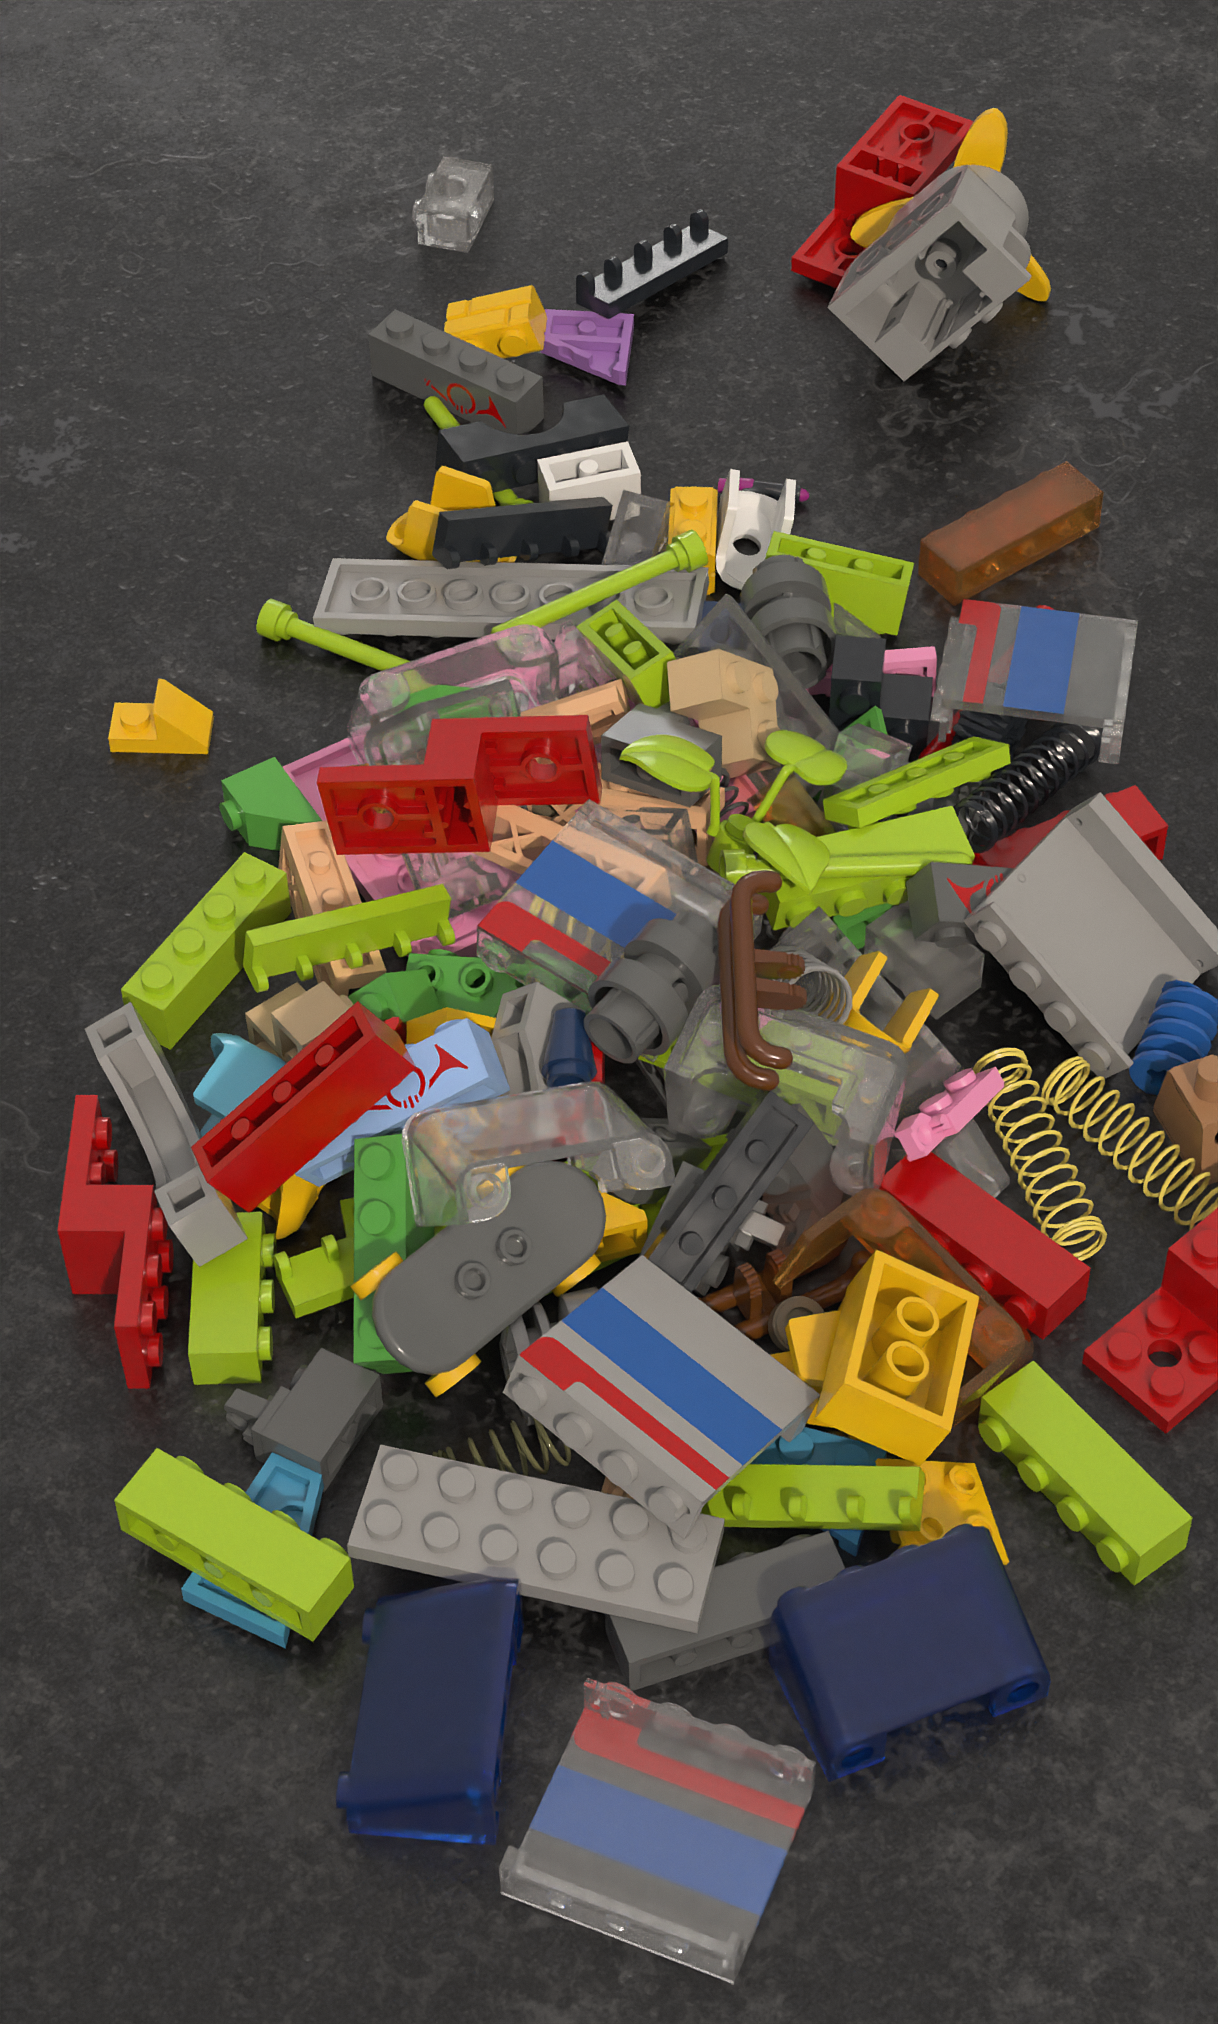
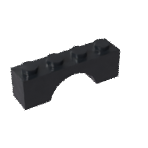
[435,395,629,493]

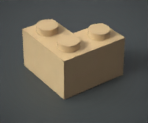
[667,649,781,778]
[245,981,353,1063]

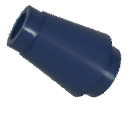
[541,1008,597,1095]

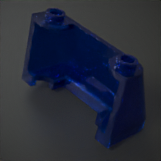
[336,1576,524,1845]

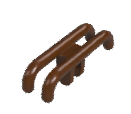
[717,870,807,1091]
[698,1218,871,1341]

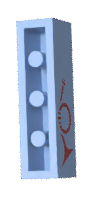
[295,1018,510,1187]

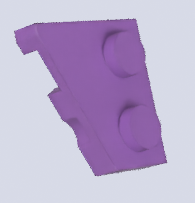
[541,309,634,385]

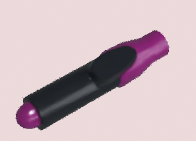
[718,478,809,504]

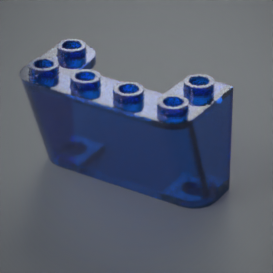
[769,1524,1051,1782]

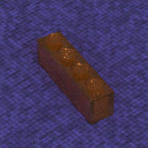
[918,461,1104,606]

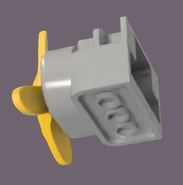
[827,108,1051,381]

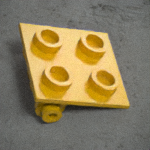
[875,1458,1009,1581]

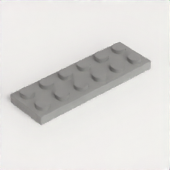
[347,1444,725,1633]

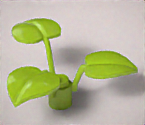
[619,730,847,895]

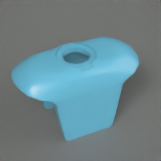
[193,1033,286,1137]

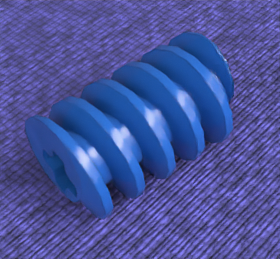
[1129,980,1218,1096]

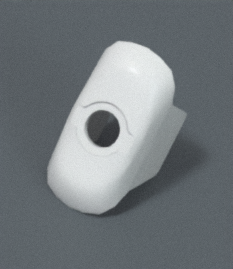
[716,469,796,590]

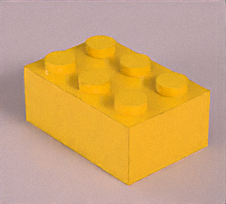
[815,1249,979,1466]

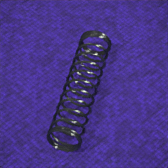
[953,715,1103,854]

